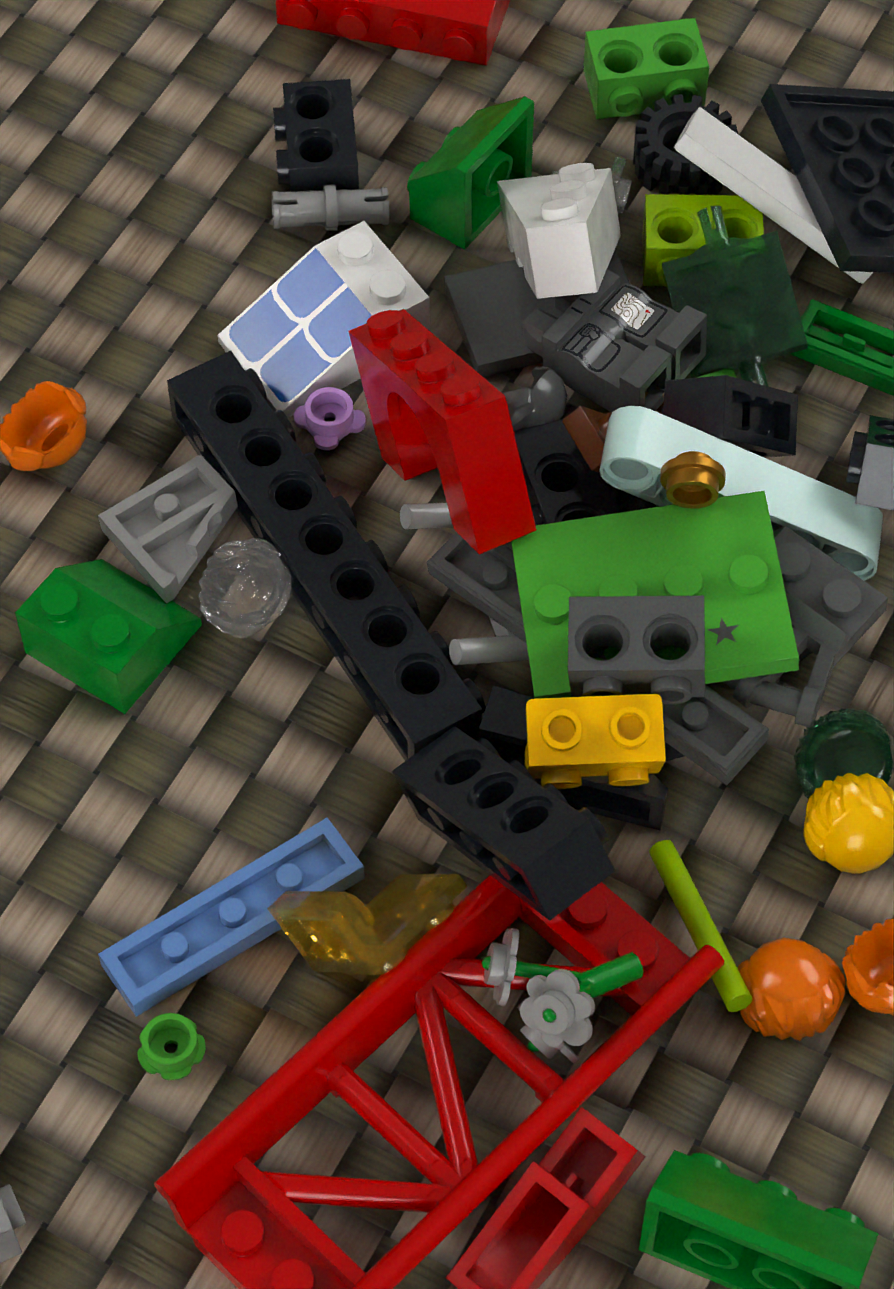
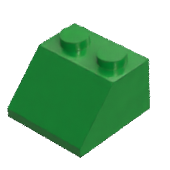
[407,96,534,250]
[15,559,202,714]

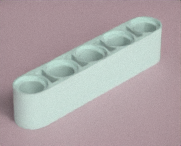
[600,406,883,581]

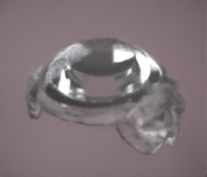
[198,538,292,638]

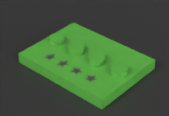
[511,490,799,699]

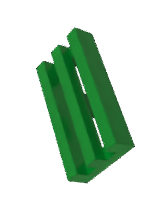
[786,299,894,396]

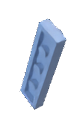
[98,817,365,1017]

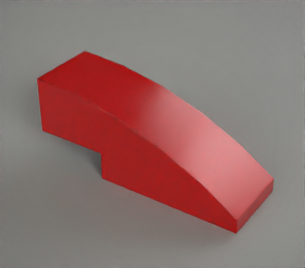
[446,1107,646,1289]

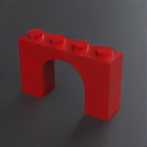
[275,0,510,66]
[348,309,537,555]

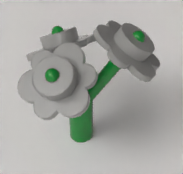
[482,928,643,1064]

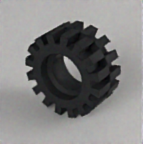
[633,94,738,195]

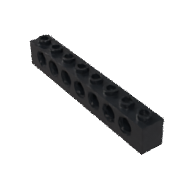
[167,351,486,761]

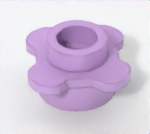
[294,387,366,450]

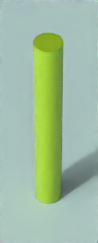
[649,840,752,1012]

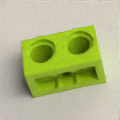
[642,194,765,289]

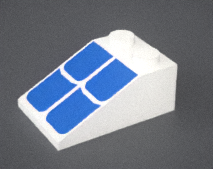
[218,221,430,417]

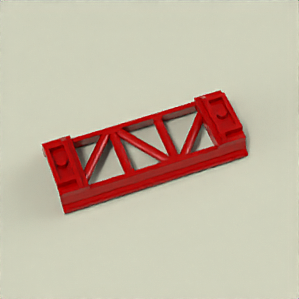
[154,875,725,1289]

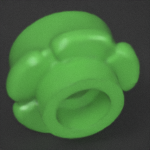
[137,1013,206,1080]

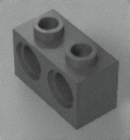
[568,596,705,704]

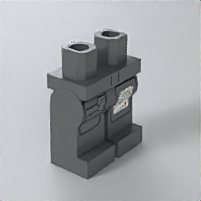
[522,270,707,412]

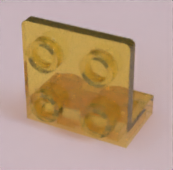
[267,874,467,976]

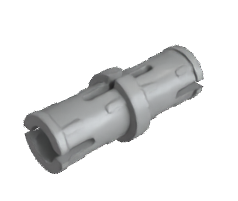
[272,185,389,231]

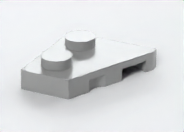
[98,454,238,604]

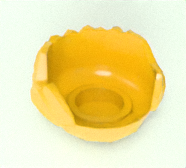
[803,773,894,874]

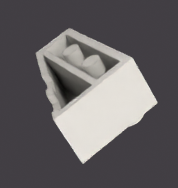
[497,163,621,299]

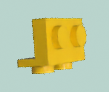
[525,694,666,789]

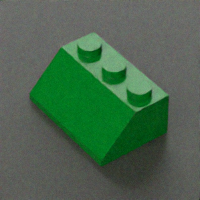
[638,1150,879,1289]

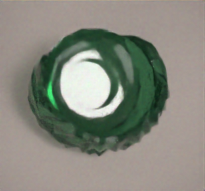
[793,708,894,799]

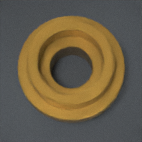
[660,451,726,508]

